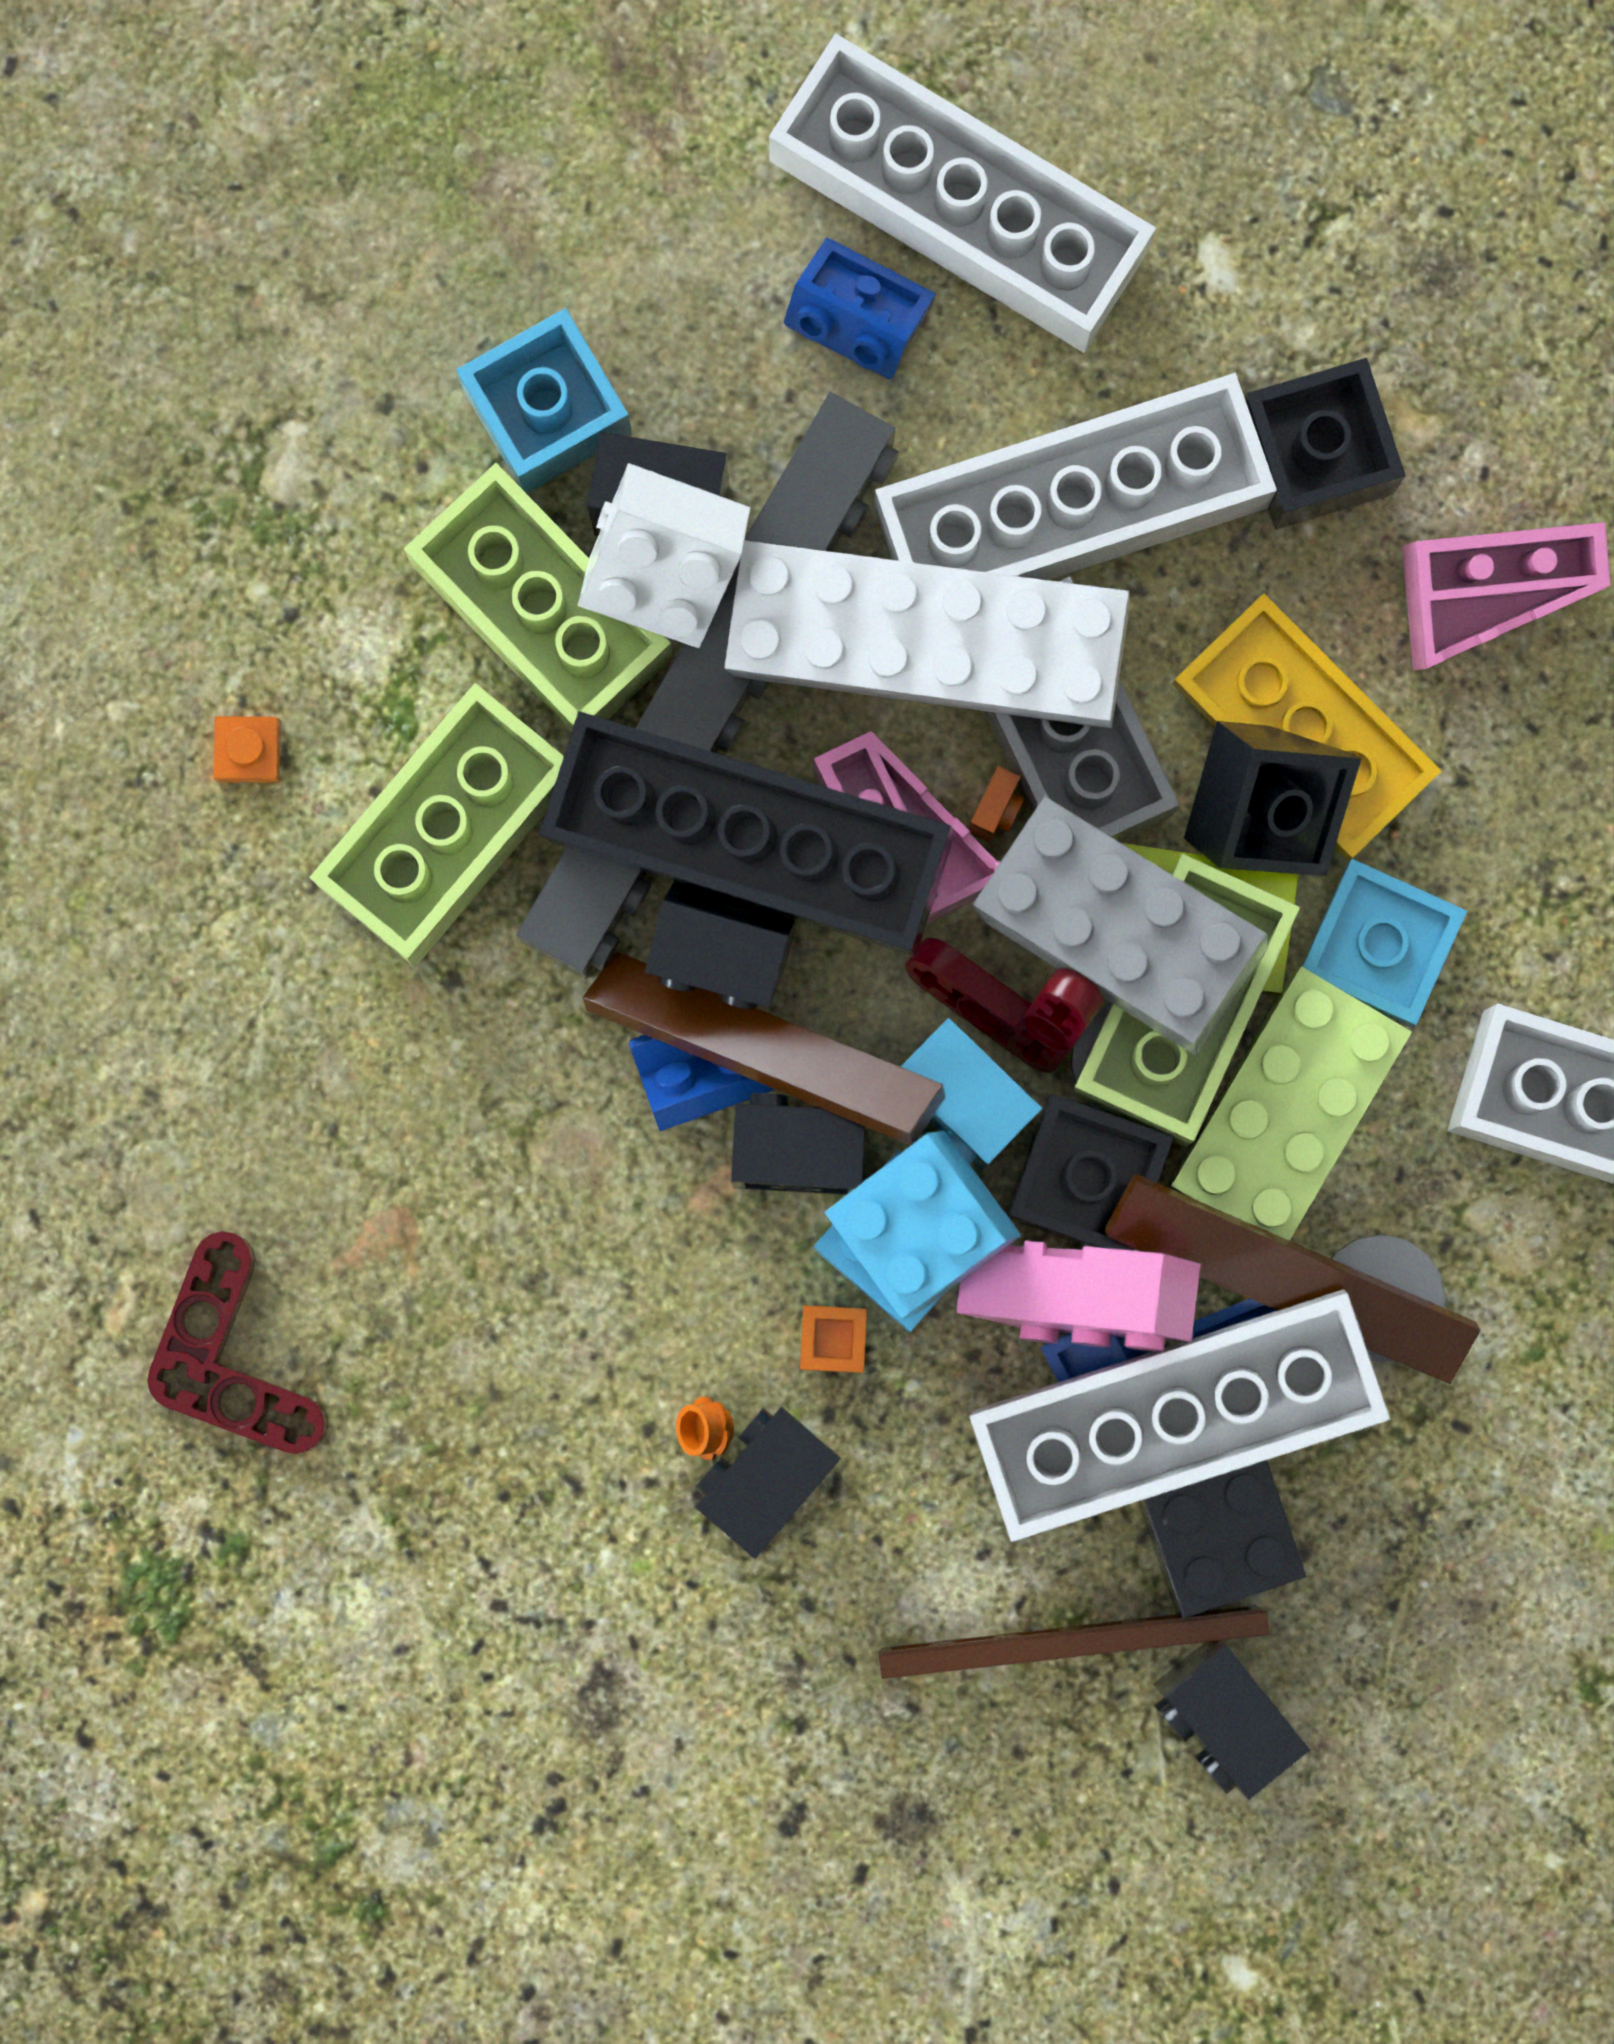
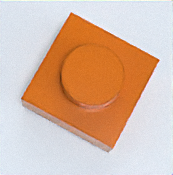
[213,716,281,783]
[969,766,1025,843]
[800,1305,867,1373]

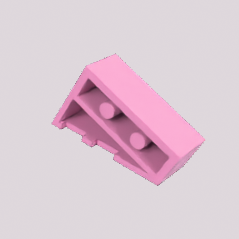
[1402,522,1611,671]
[813,731,1000,925]
[956,1241,1201,1352]

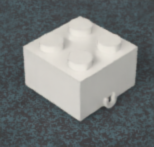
[578,463,750,648]

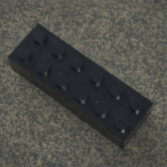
[539,711,955,956]

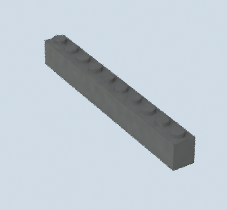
[516,392,900,979]

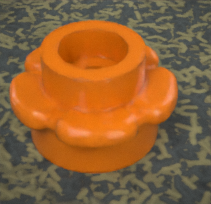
[676,1396,734,1460]

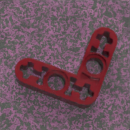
[905,937,1104,1073]
[147,1231,329,1454]

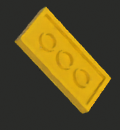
[1172,593,1441,861]

